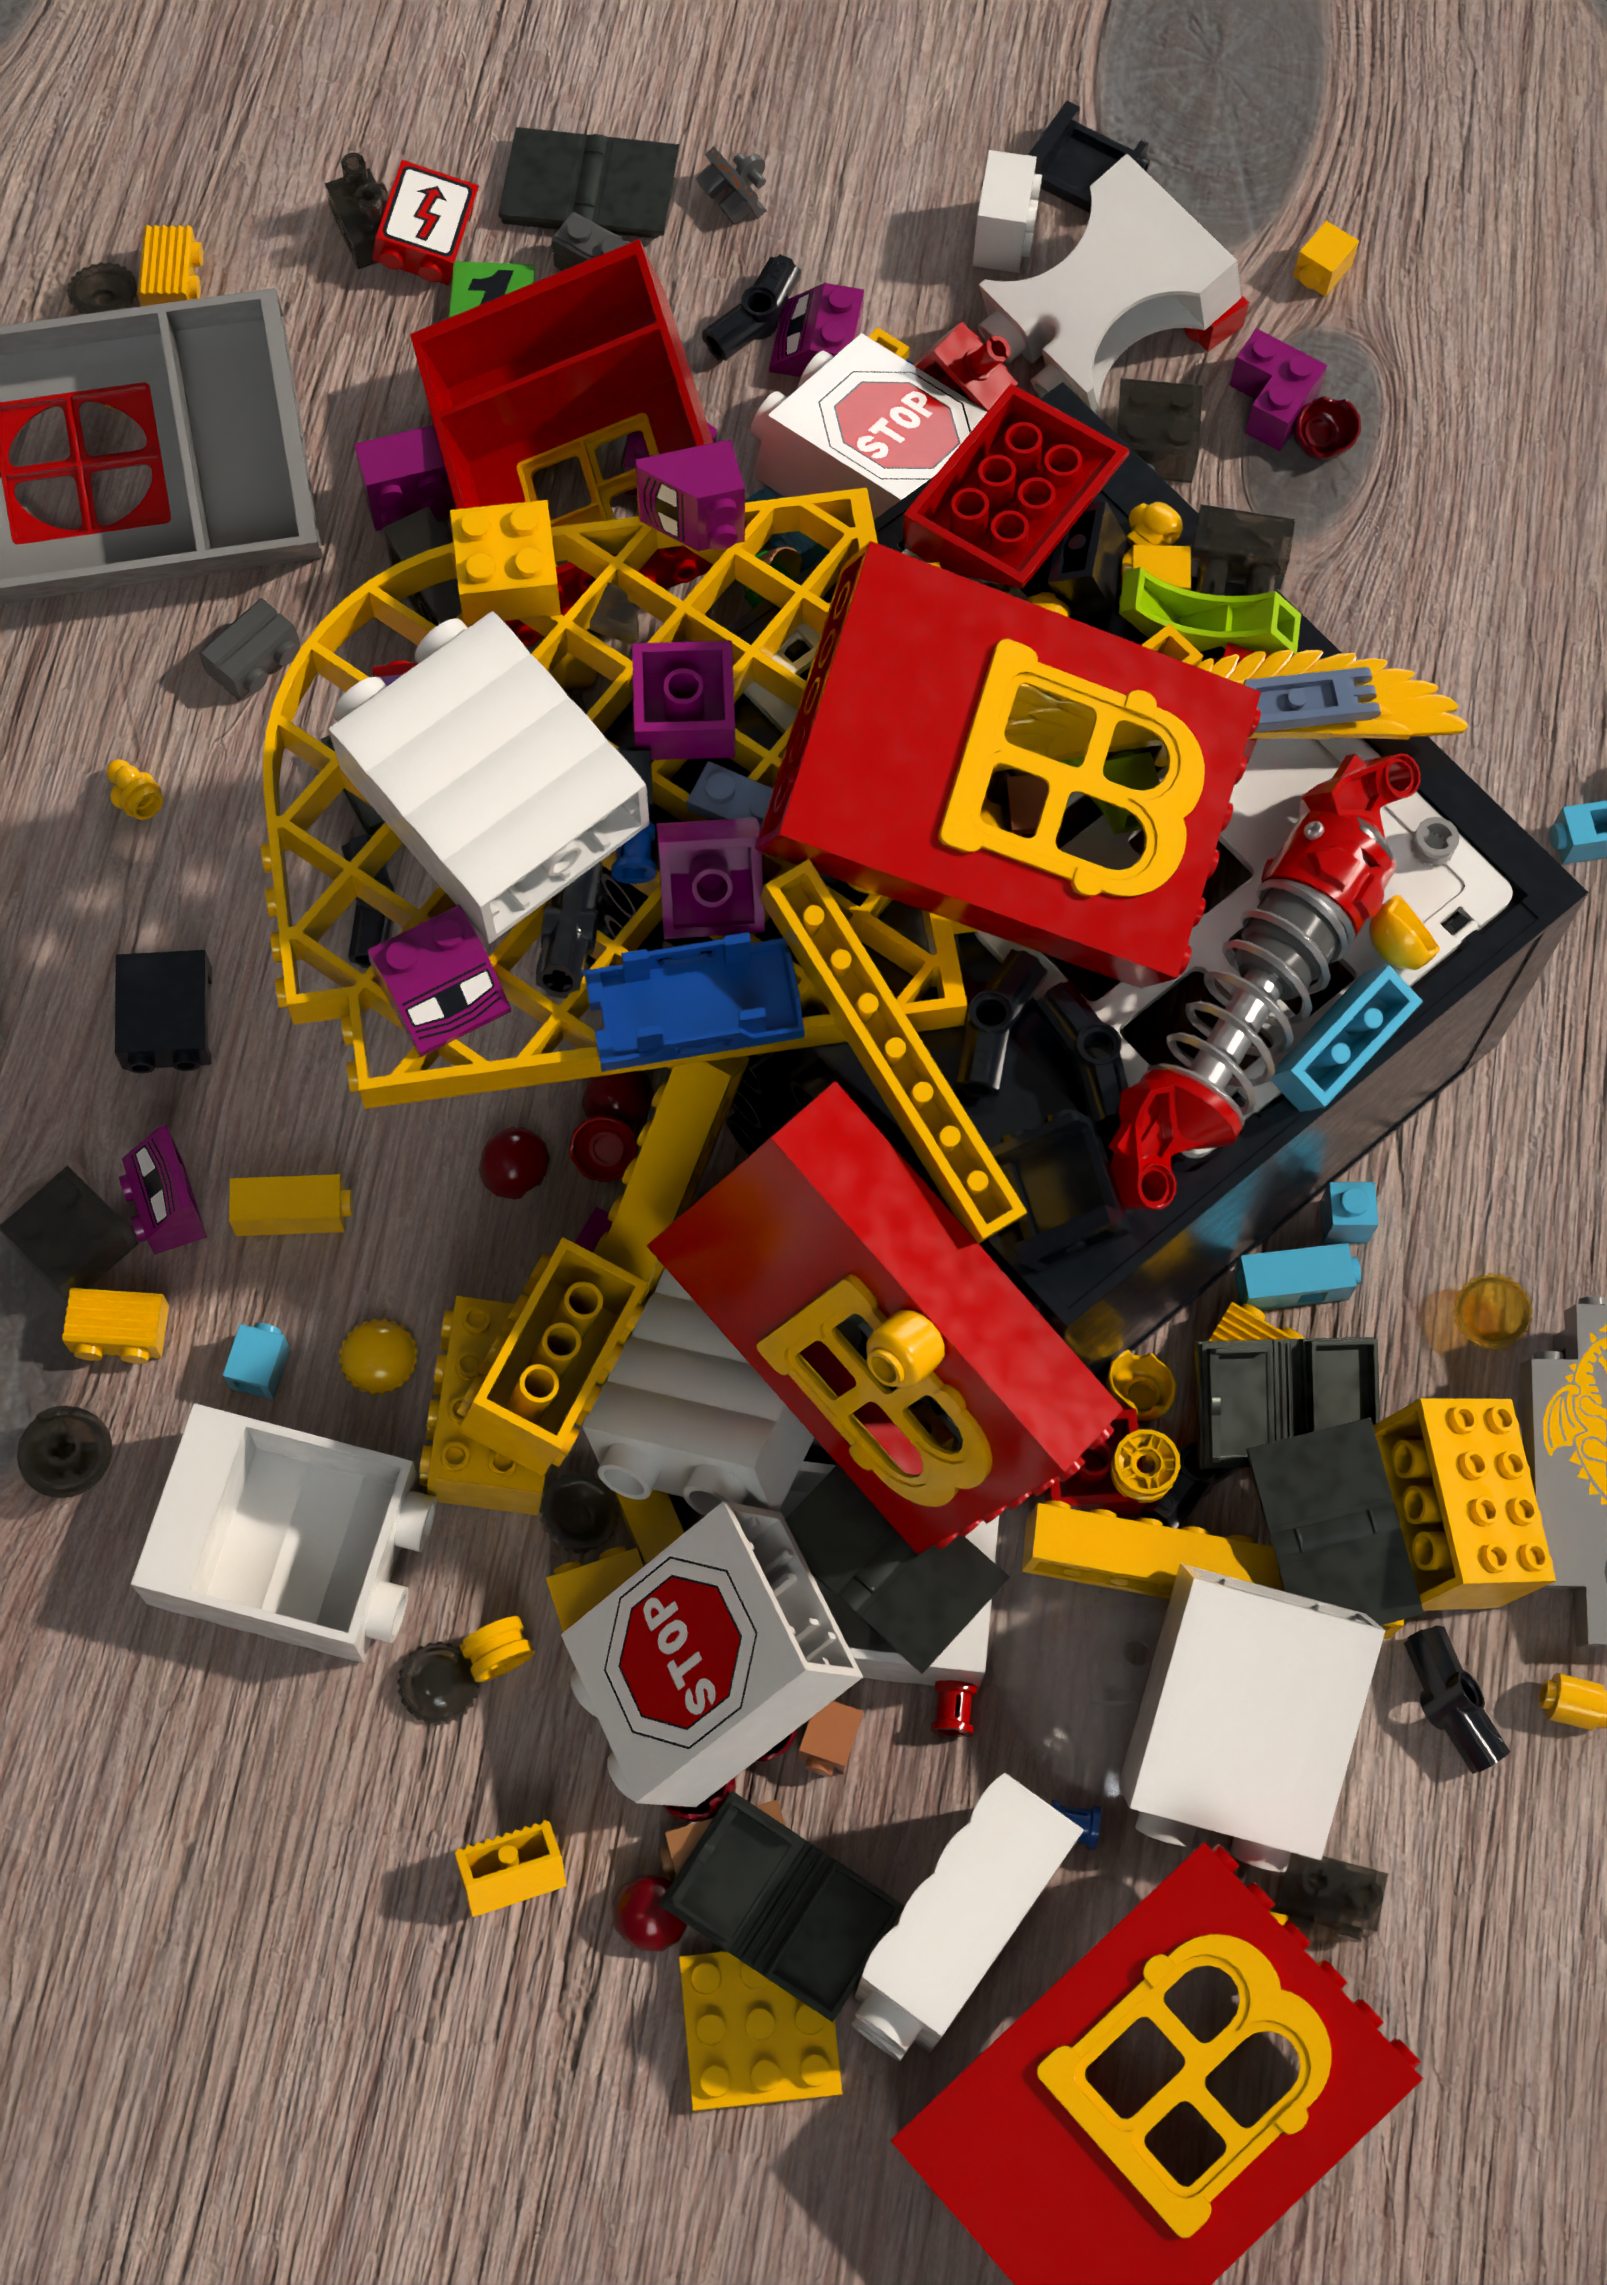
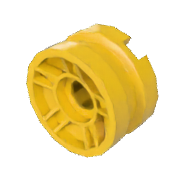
[1110,1429,1180,1503]
[459,1616,536,1682]

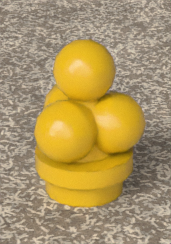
[106,759,163,820]

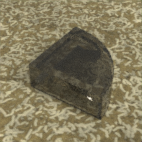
[590,582,639,645]

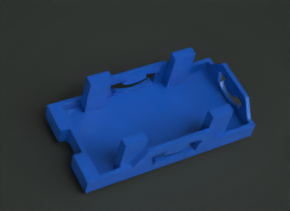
[584,932,805,1072]

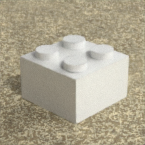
[972,150,1042,273]

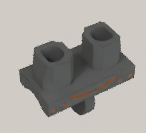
[696,146,767,225]

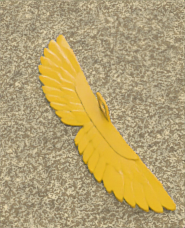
[992,650,1468,773]

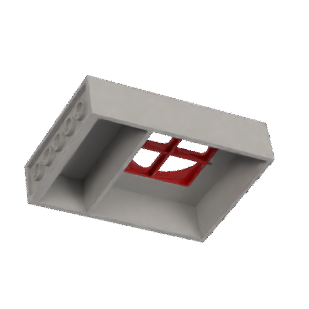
[0,288,323,604]

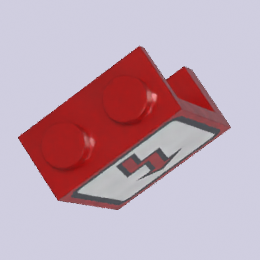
[372,160,479,286]

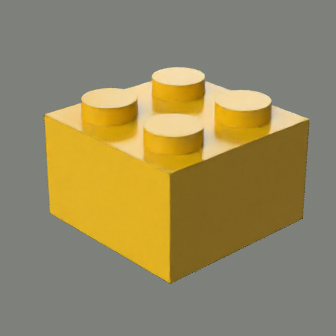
[450,500,561,625]

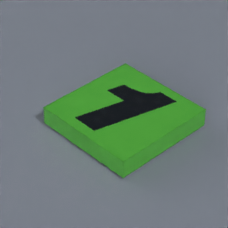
[449,261,535,318]

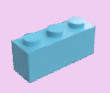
[1271,965,1423,1112]

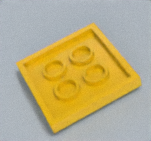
[679,1951,842,2112]

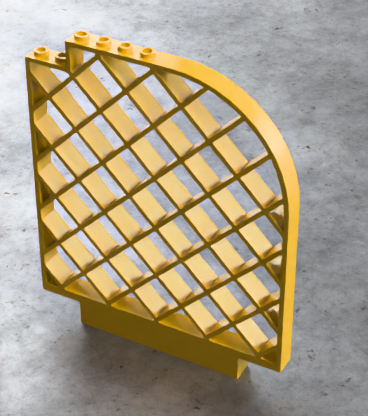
[260,487,993,1109]

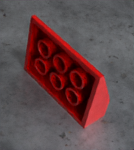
[903,384,1130,589]

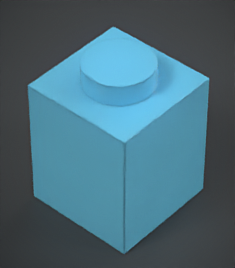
[1320,1182,1379,1243]
[223,1322,290,1400]

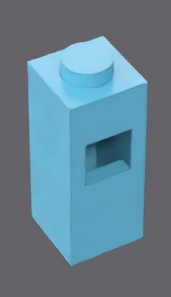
[1550,800,1607,864]
[1234,1243,1361,1311]

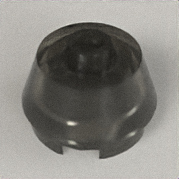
[17,1406,112,1498]

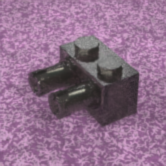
[325,153,389,270]
[1191,504,1295,596]
[1272,1853,1388,1942]

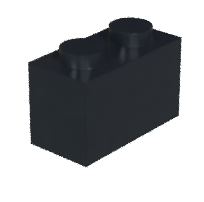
[1047,501,1127,619]

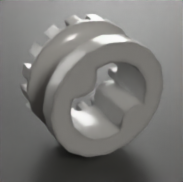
[1411,817,1459,867]

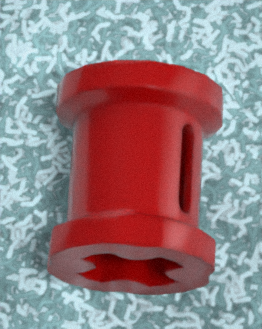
[930,1680,977,1737]

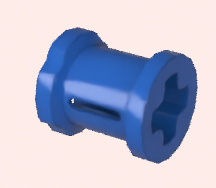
[611,821,657,884]
[1051,1800,1101,1851]

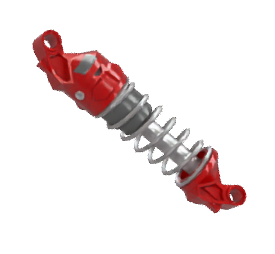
[1108,754,1420,1209]

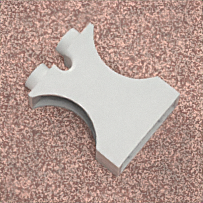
[978,154,1241,417]

